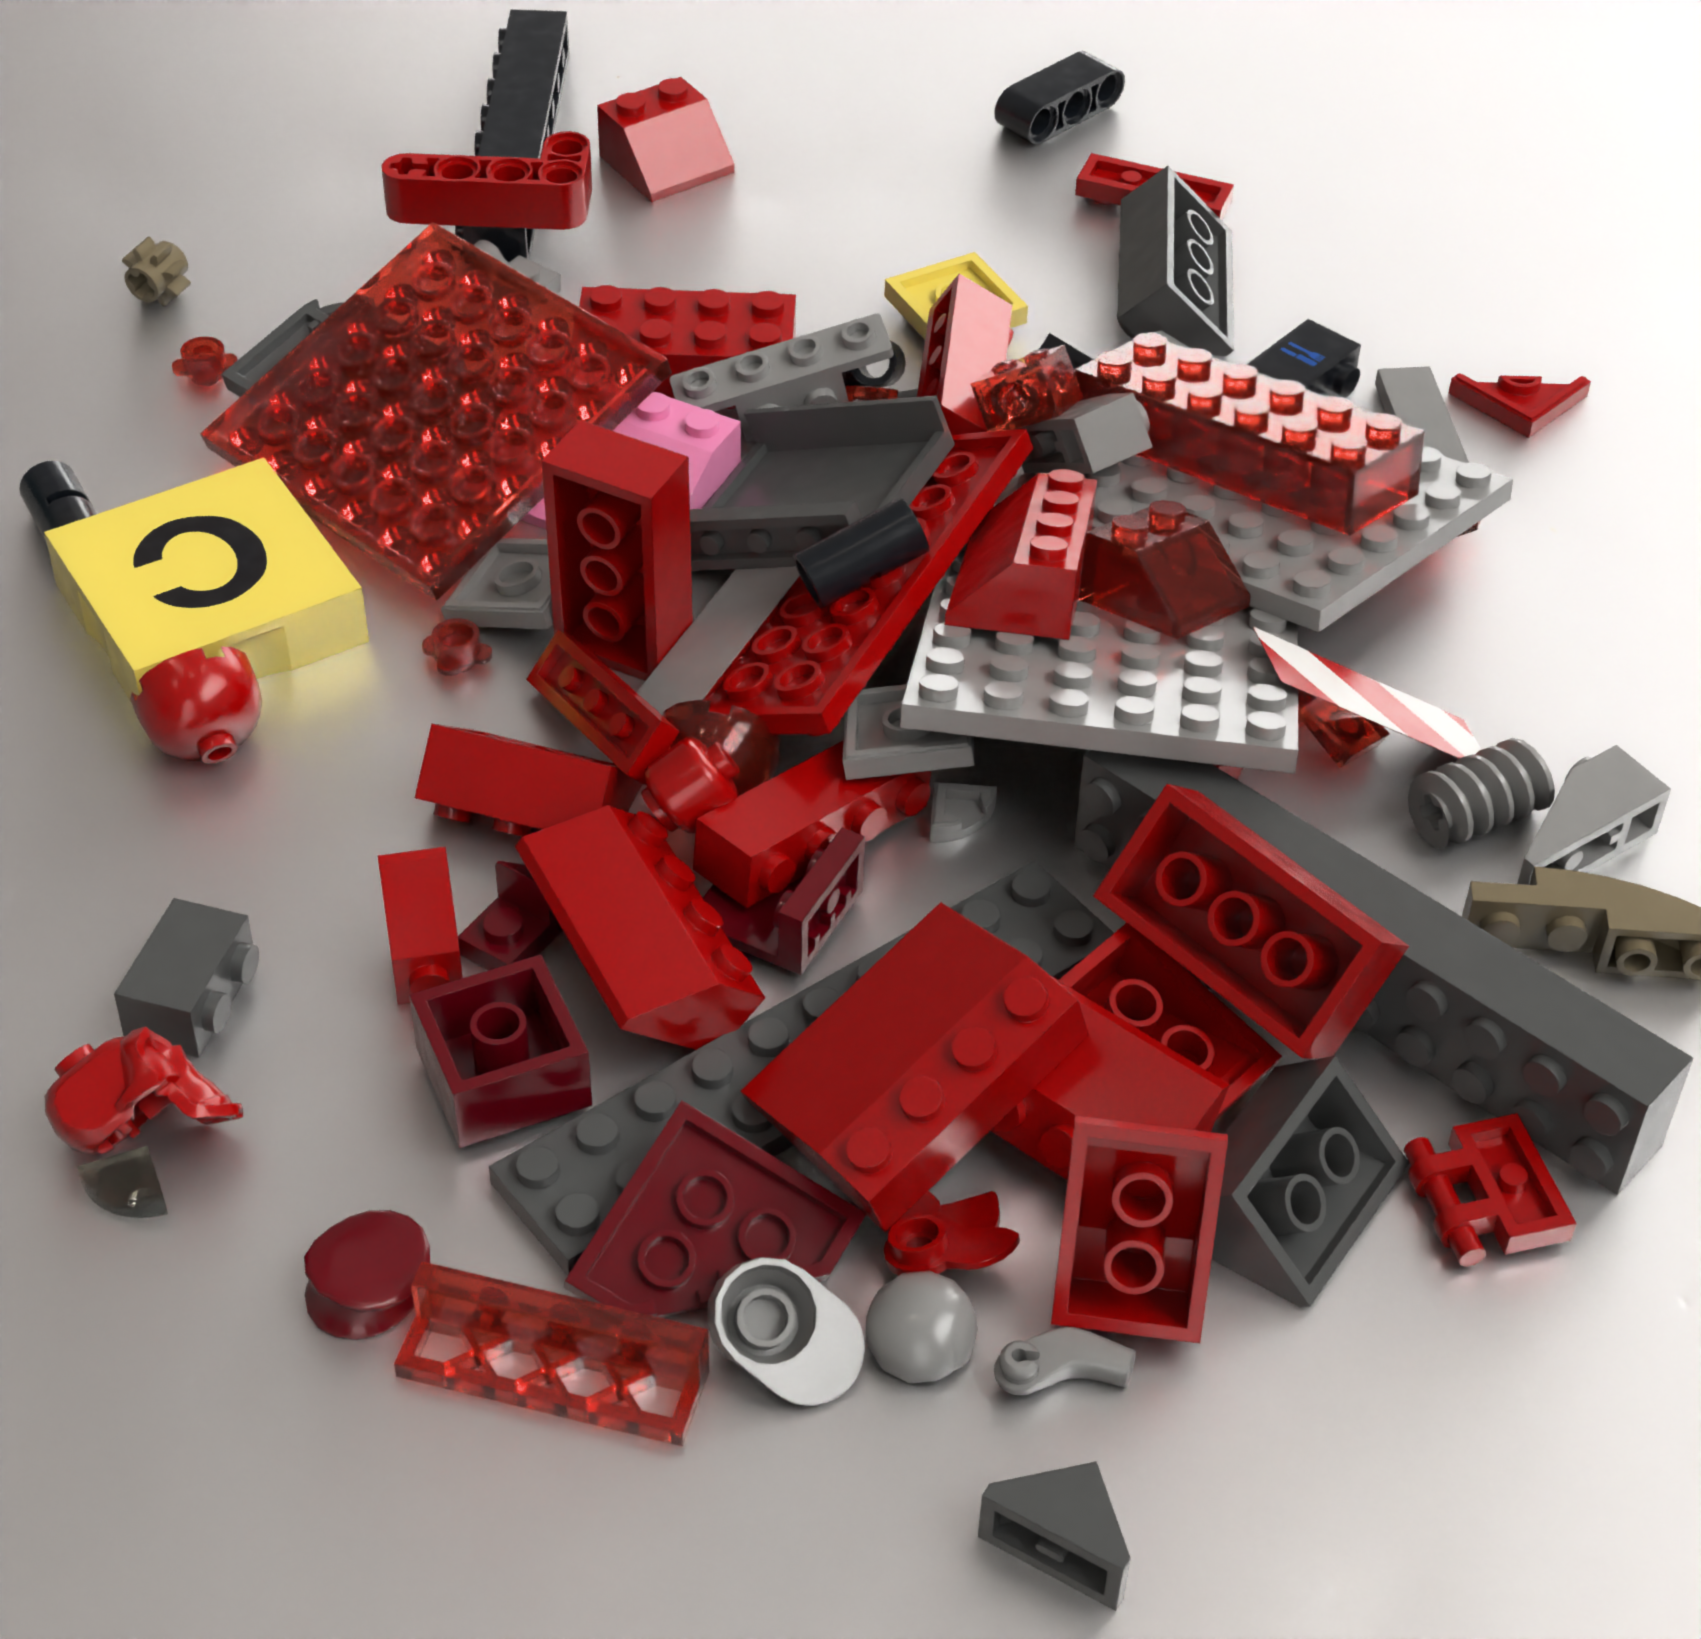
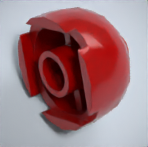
[130,646,262,764]

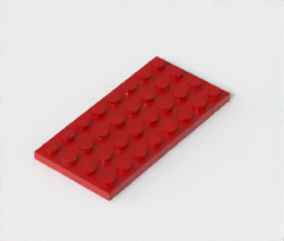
[669,429,1033,738]

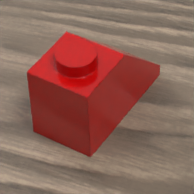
[378,846,463,1005]

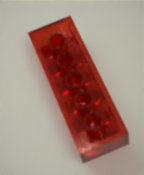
[1073,333,1425,536]

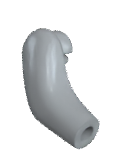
[994,1326,1136,1396]

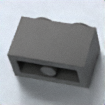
[114,898,259,1058]

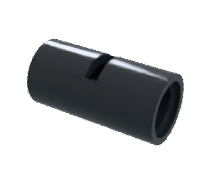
[19,461,97,544]
[793,498,929,609]

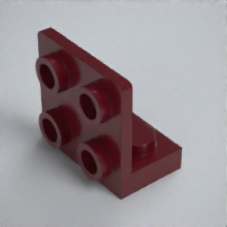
[702,827,865,975]

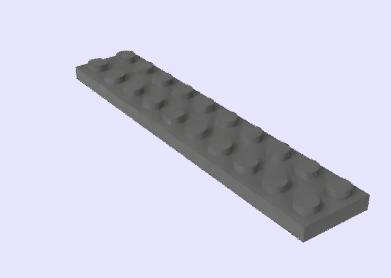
[489,860,1114,1276]

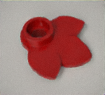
[884,1191,1020,1276]

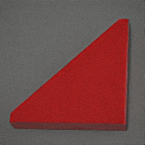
[1448,373,1591,438]

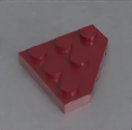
[564,1100,867,1326]

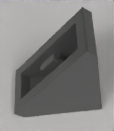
[978,1461,1131,1611]

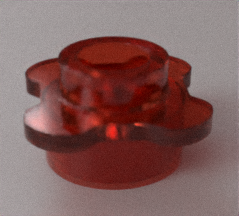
[172,336,238,386]
[422,618,492,676]

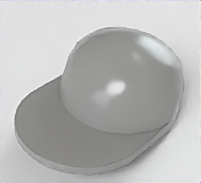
[706,1257,865,1406]

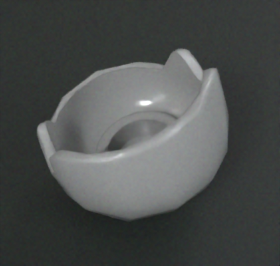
[866,1271,978,1383]

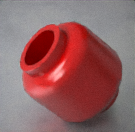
[641,737,740,833]

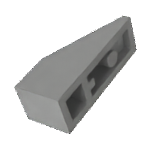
[1005,393,1152,474]
[1517,745,1671,885]

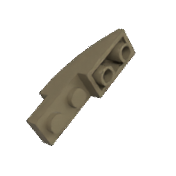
[1462,866,1701,980]

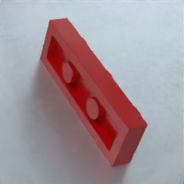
[1075,153,1234,220]

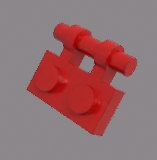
[1404,1113,1577,1267]

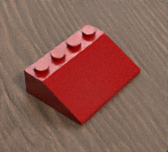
[740,902,1089,1232]

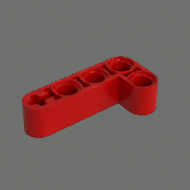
[381,131,592,230]

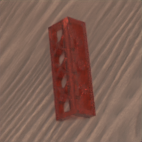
[394,1261,709,1447]

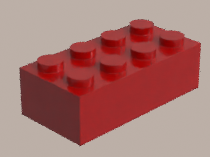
[572,285,796,410]
[541,420,693,681]
[1093,784,1409,1059]

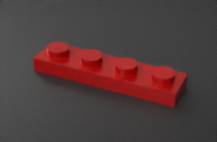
[526,629,680,785]

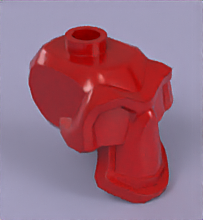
[44,1026,243,1155]

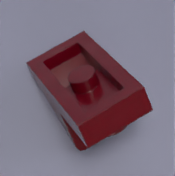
[458,861,563,970]

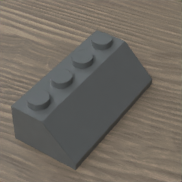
[1117,166,1234,356]

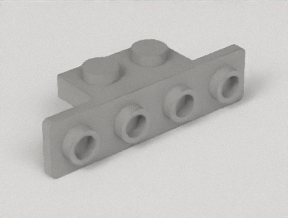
[670,314,894,443]

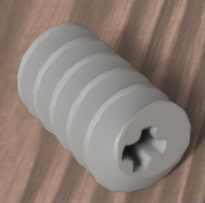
[1408,738,1555,850]

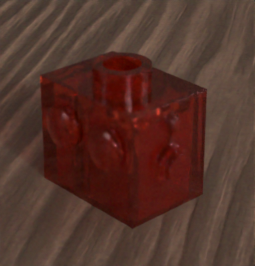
[971,345,1083,432]

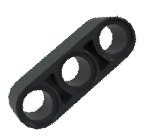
[994,50,1125,145]

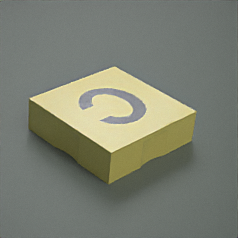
[44,458,369,702]

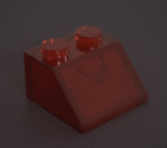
[1079,500,1251,639]

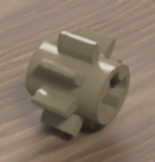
[122,237,191,307]

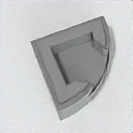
[930,782,997,842]

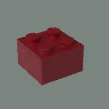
[409,954,592,1148]

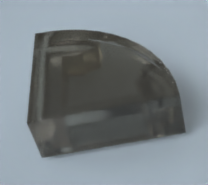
[77,1146,168,1218]

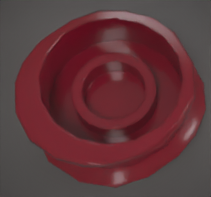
[304,1210,430,1340]

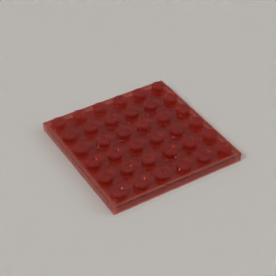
[200,222,672,601]

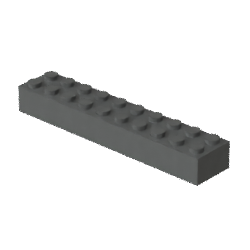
[1074,750,1694,1195]

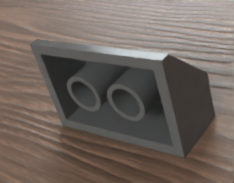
[1212,1056,1409,1307]

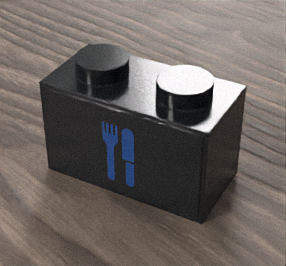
[1242,319,1361,416]

